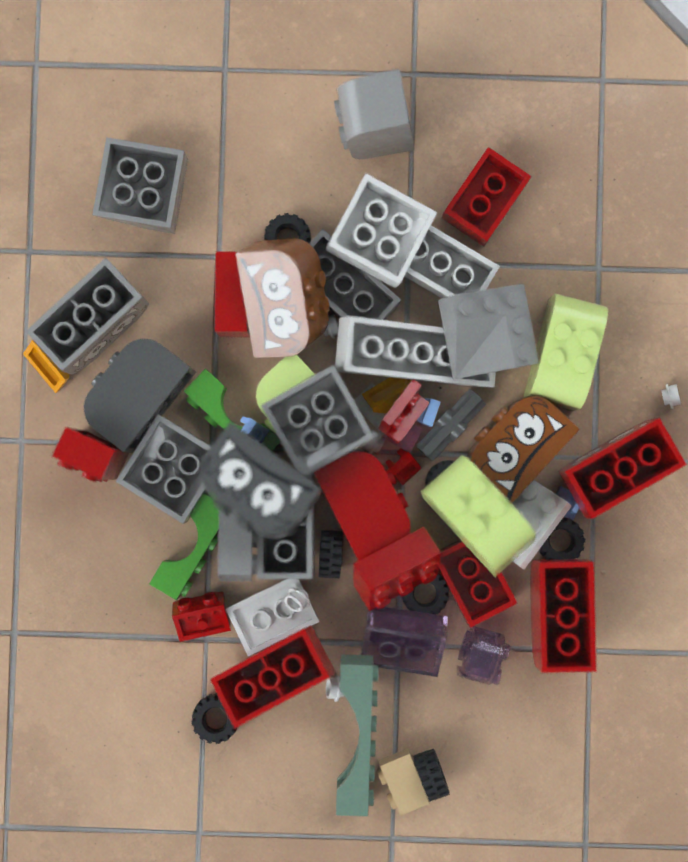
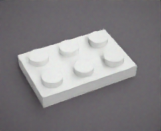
[512,480,571,570]
[226,579,319,656]

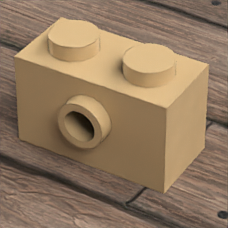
[377,748,430,816]

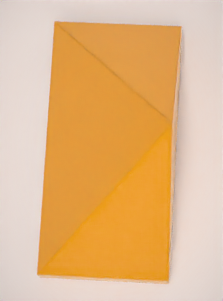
[23,340,69,393]
[362,377,416,414]

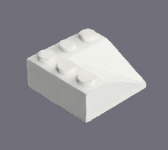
[325,174,437,288]

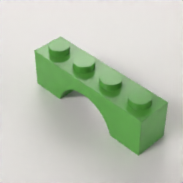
[184,368,282,453]
[149,493,219,600]

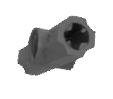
[416,389,486,461]

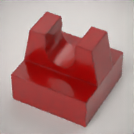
[385,448,422,485]

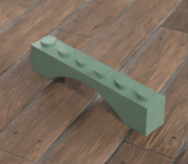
[336,654,378,816]

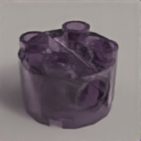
[457,626,510,685]

